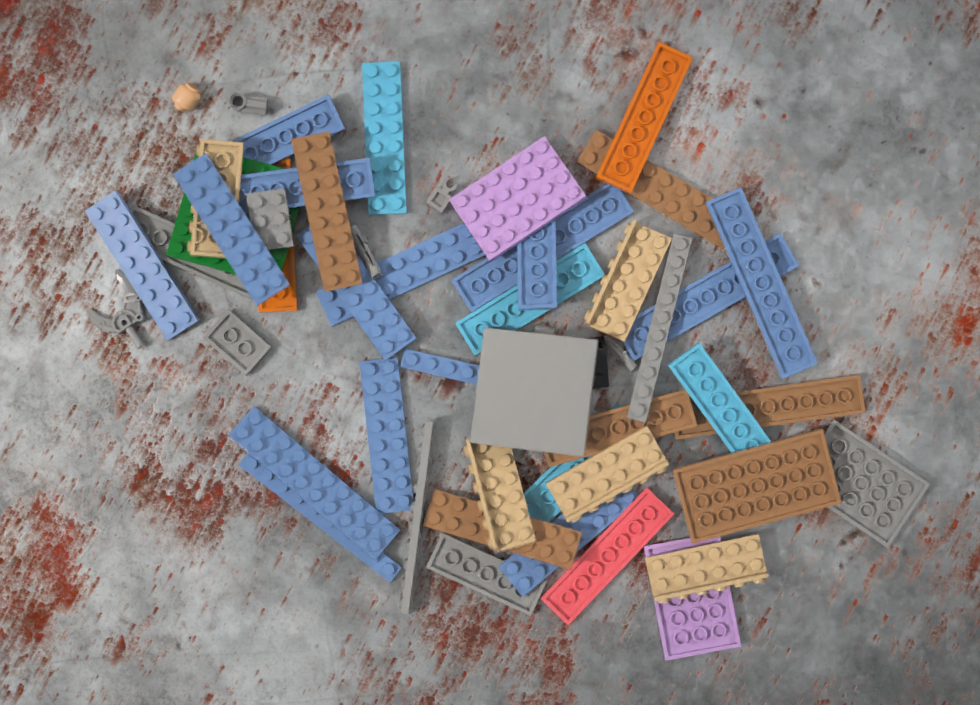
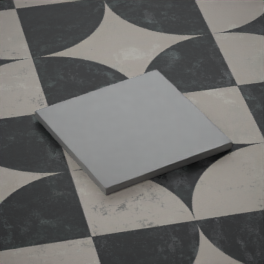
[470,328,599,457]

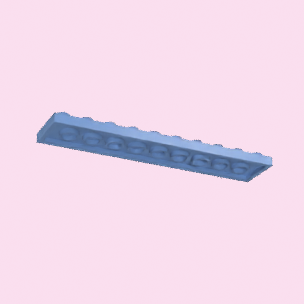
[451,184,634,313]
[705,187,818,379]
[316,223,486,326]
[622,233,799,361]
[228,407,400,560]

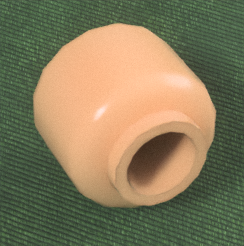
[172,82,201,112]

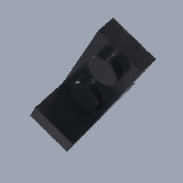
[585,336,609,389]

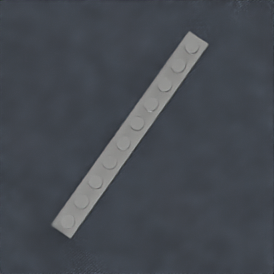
[627,234,692,423]
[399,421,437,614]

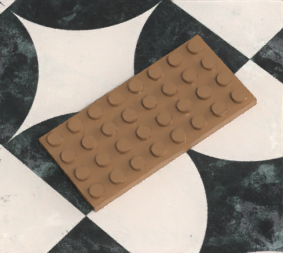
[672,428,841,544]

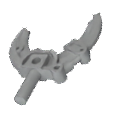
[86,269,145,349]

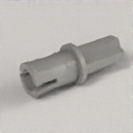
[606,338,639,372]

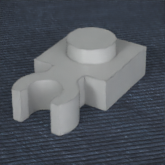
[426,178,457,214]

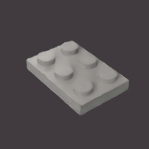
[246,188,294,250]
[203,309,272,376]

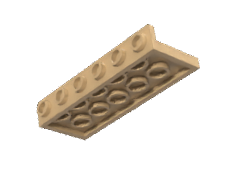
[188,139,244,258]
[584,219,672,343]
[546,425,669,522]
[463,439,536,554]
[645,534,769,603]

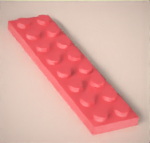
[540,487,674,625]

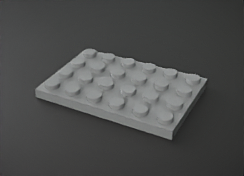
[824,420,930,548]

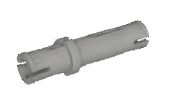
[351,225,383,279]

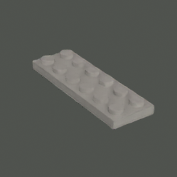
[426,532,547,616]

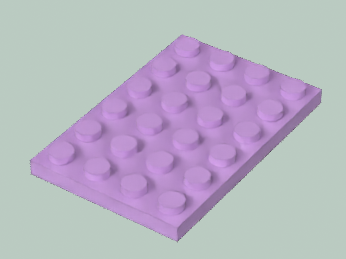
[449,136,587,262]
[644,537,741,661]

